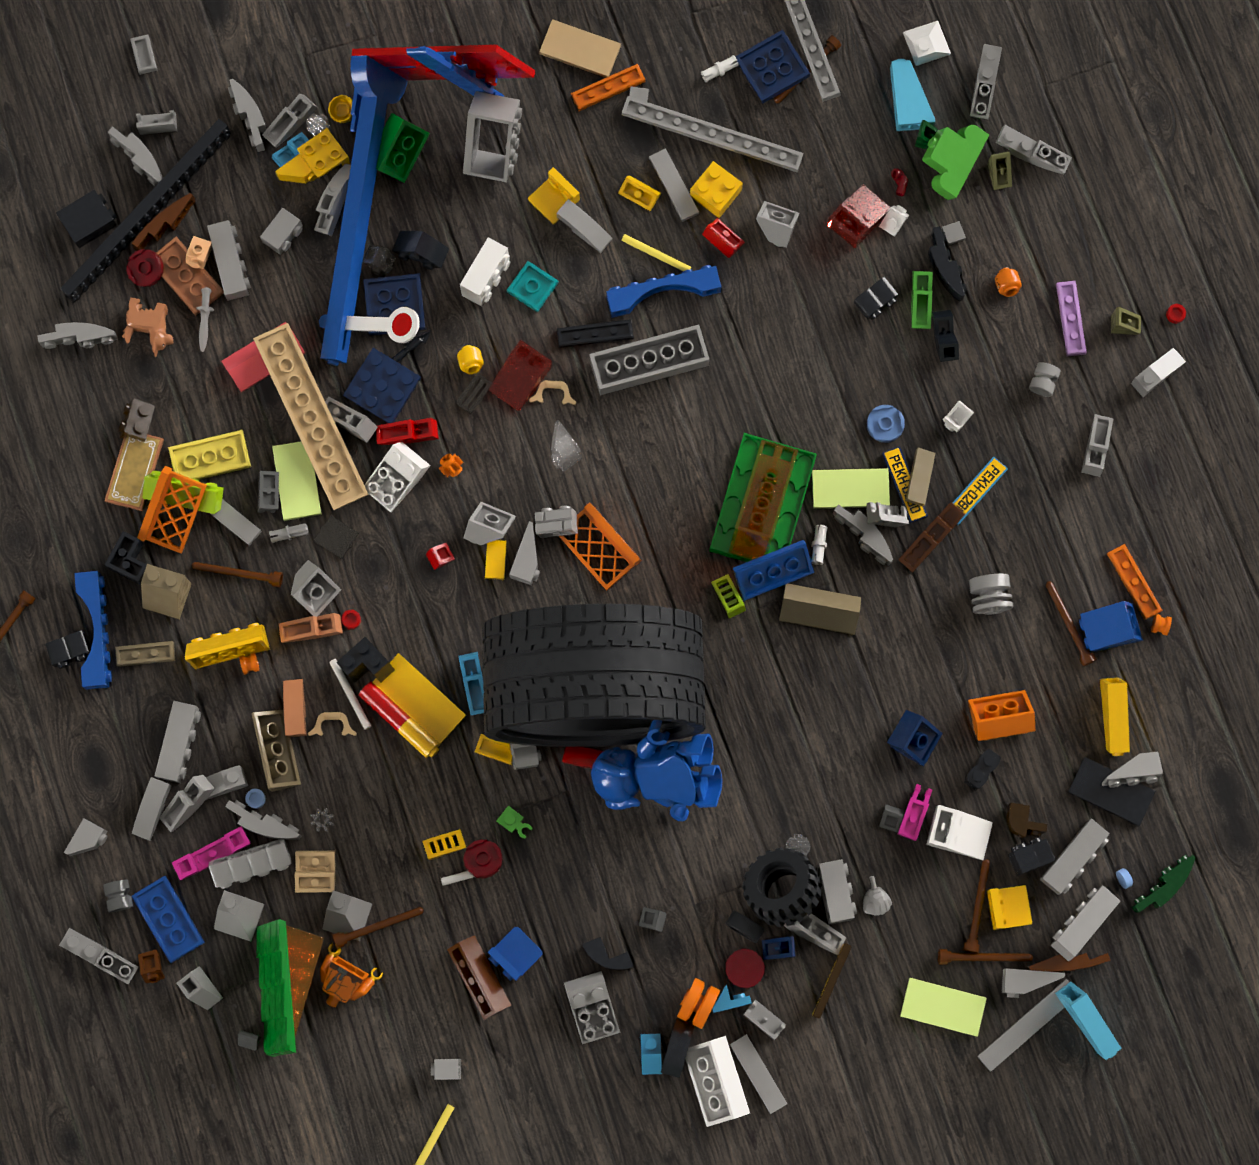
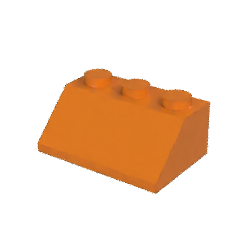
[968,690,1035,741]

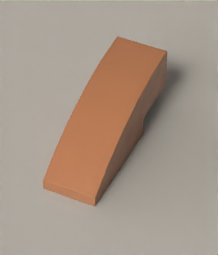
[279,613,343,643]
[283,679,307,738]

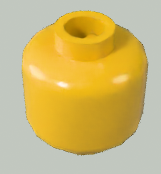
[457,345,484,374]

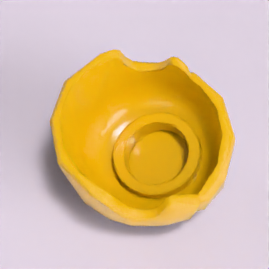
[328,95,353,123]

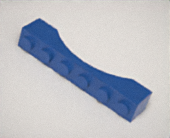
[606,265,721,318]
[75,571,112,690]

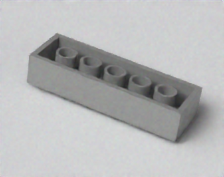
[590,325,709,395]

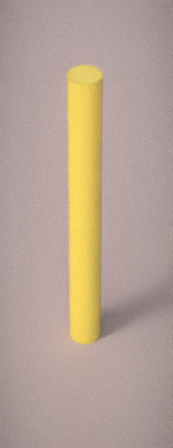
[622,234,691,271]
[415,1104,455,1165]

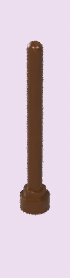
[774,35,842,104]
[192,562,283,587]
[1046,581,1097,667]
[0,590,36,641]
[963,859,990,953]
[332,907,424,949]
[938,949,1033,965]

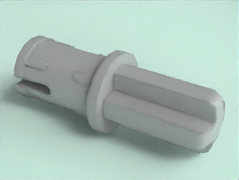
[269,523,308,543]

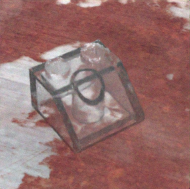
[551,420,582,472]

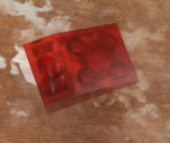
[827,184,891,248]
[488,340,552,411]

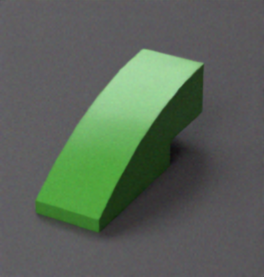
[911,271,933,329]

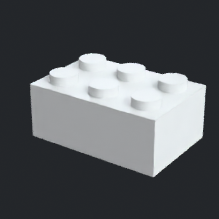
[460,237,510,307]

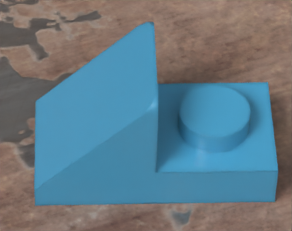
[712,985,752,1013]
[641,1034,662,1075]

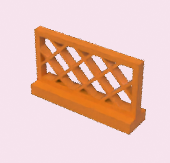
[137,466,207,554]
[559,502,642,590]

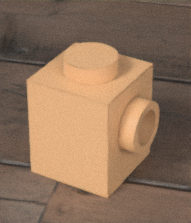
[186,236,211,269]

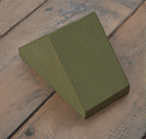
[987,151,1012,190]
[1111,307,1141,335]

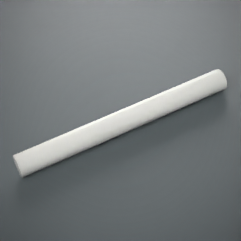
[329,659,371,730]

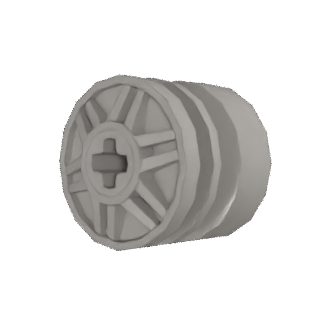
[969,574,1013,615]

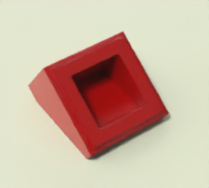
[426,543,455,570]

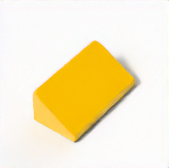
[618,176,661,211]

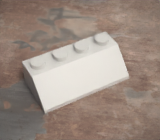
[685,1036,750,1127]

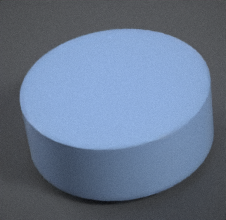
[245,789,266,809]
[1116,868,1133,889]

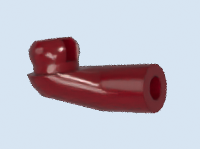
[891,168,908,196]

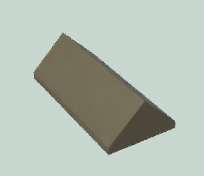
[779,584,861,635]
[251,710,301,792]

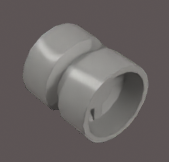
[1029,362,1061,397]

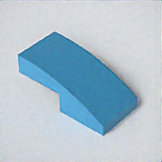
[272,132,309,167]

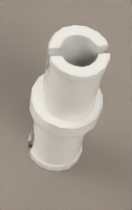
[701,55,739,82]
[811,525,828,565]

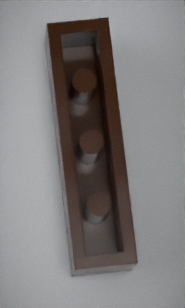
[447,935,511,1020]

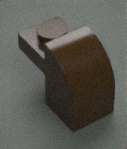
[1006,803,1048,838]

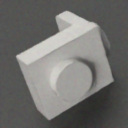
[879,205,909,236]
[943,401,974,432]

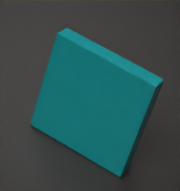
[507,261,559,312]

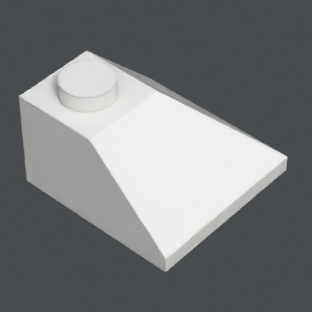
[903,21,951,66]

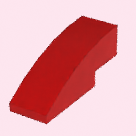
[376,418,438,445]

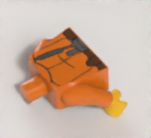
[320,944,383,1007]

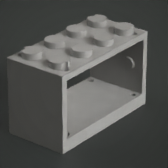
[463,91,522,182]

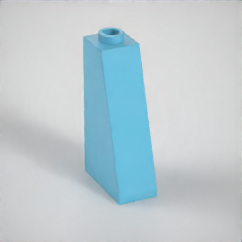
[890,59,935,131]
[1055,982,1121,1060]

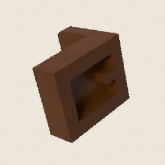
[138,949,165,984]

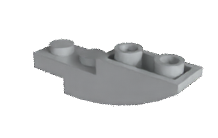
[970,44,1002,120]
[228,79,267,152]
[995,125,1072,174]
[108,127,163,186]
[314,164,351,236]
[37,322,118,349]
[833,504,893,566]
[225,800,302,840]
[59,928,138,984]

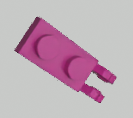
[897,784,932,841]

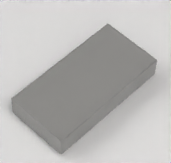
[130,34,157,75]

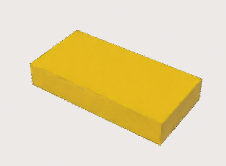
[485,540,506,579]
[475,734,513,765]

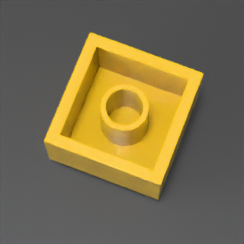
[690,161,743,218]

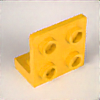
[297,128,351,178]
[528,167,580,224]
[987,885,1032,930]

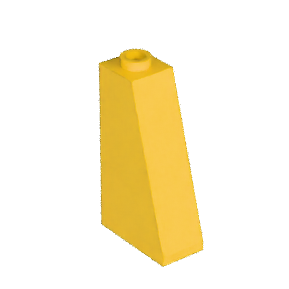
[1100,678,1130,756]

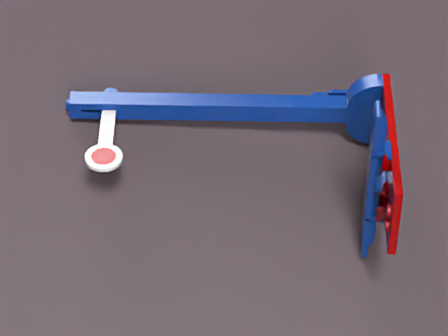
[319,45,535,366]

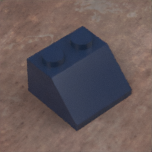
[887,710,943,766]

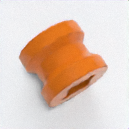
[1151,614,1172,636]
[239,652,259,675]

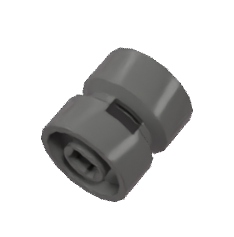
[103,880,134,913]

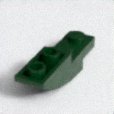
[1131,854,1195,913]

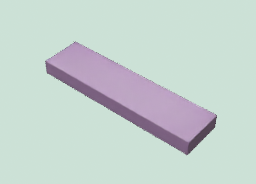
[1056,281,1086,356]

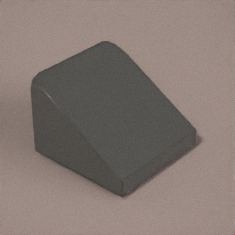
[879,805,904,833]
[639,907,666,932]
[238,1030,261,1051]

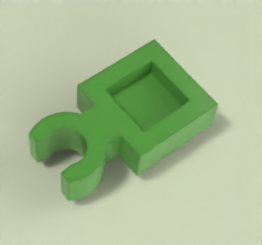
[497,806,532,839]

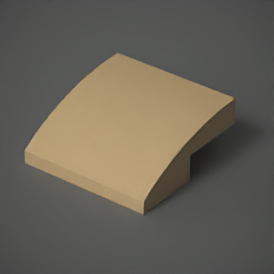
[295,850,335,893]

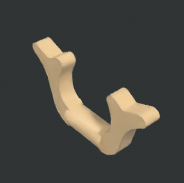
[529,380,576,405]
[308,712,357,736]

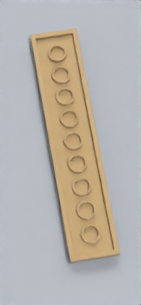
[253,323,368,511]

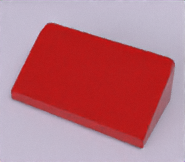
[702,218,745,258]
[562,747,603,769]

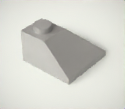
[756,201,799,247]
[463,502,516,545]
[291,560,341,617]
[214,890,265,941]
[323,890,372,941]

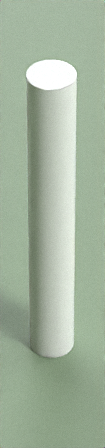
[441,871,474,886]

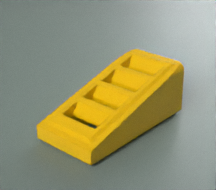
[423,829,466,860]

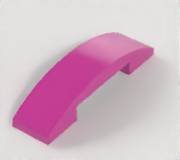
[172,826,251,880]

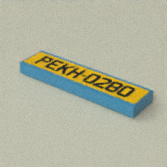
[953,457,1008,525]

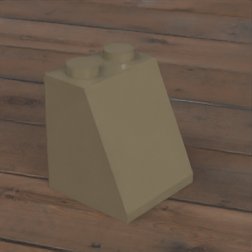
[141,564,192,620]

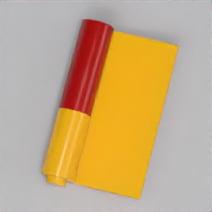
[358,653,466,758]

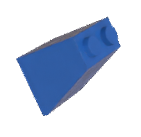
[1079,601,1143,652]

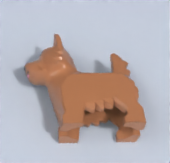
[122,297,173,357]

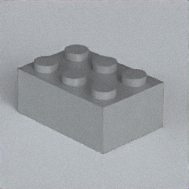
[816,859,857,925]

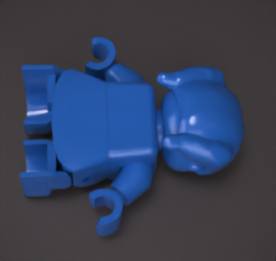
[591,720,722,822]

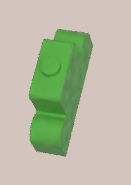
[922,125,989,200]

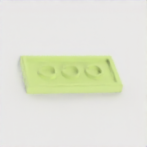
[272,442,322,521]
[812,468,890,509]
[900,978,987,1037]

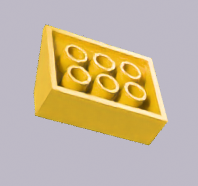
[185,623,270,669]

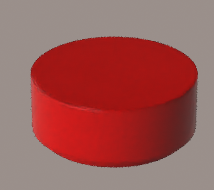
[1166,304,1186,324]
[341,610,361,630]

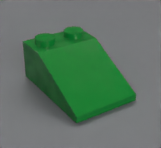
[376,113,430,183]

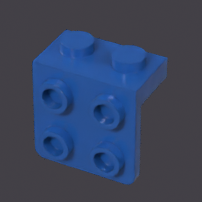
[488,927,543,981]

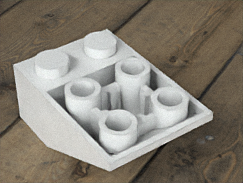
[364,442,430,512]
[926,805,993,860]

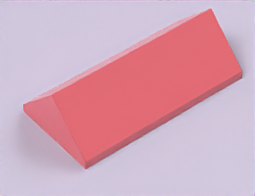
[221,322,305,393]

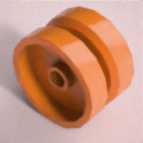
[677,978,720,1029]

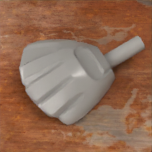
[863,876,892,916]

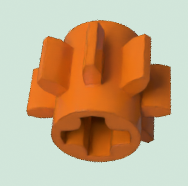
[439,454,463,477]

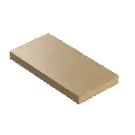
[539,19,621,78]

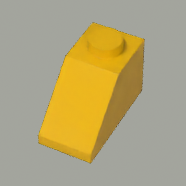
[275,154,317,184]

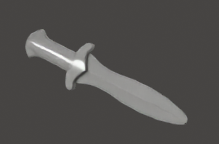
[196,287,214,352]

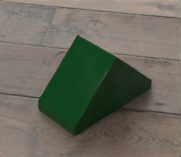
[914,120,938,150]

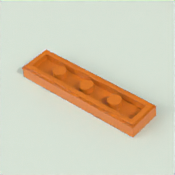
[571,64,646,111]
[1107,544,1163,620]

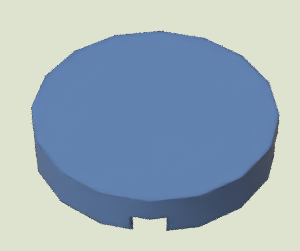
[867,405,905,443]

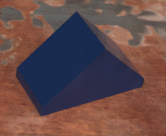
[762,936,795,960]

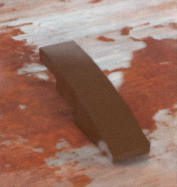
[131,193,196,251]
[899,501,966,573]
[1026,953,1111,972]

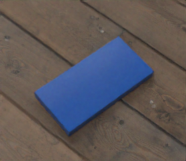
[733,540,814,601]
[132,875,205,964]

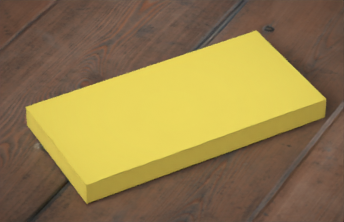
[168,430,251,480]

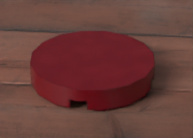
[126,249,164,287]
[463,839,503,879]
[725,949,764,988]

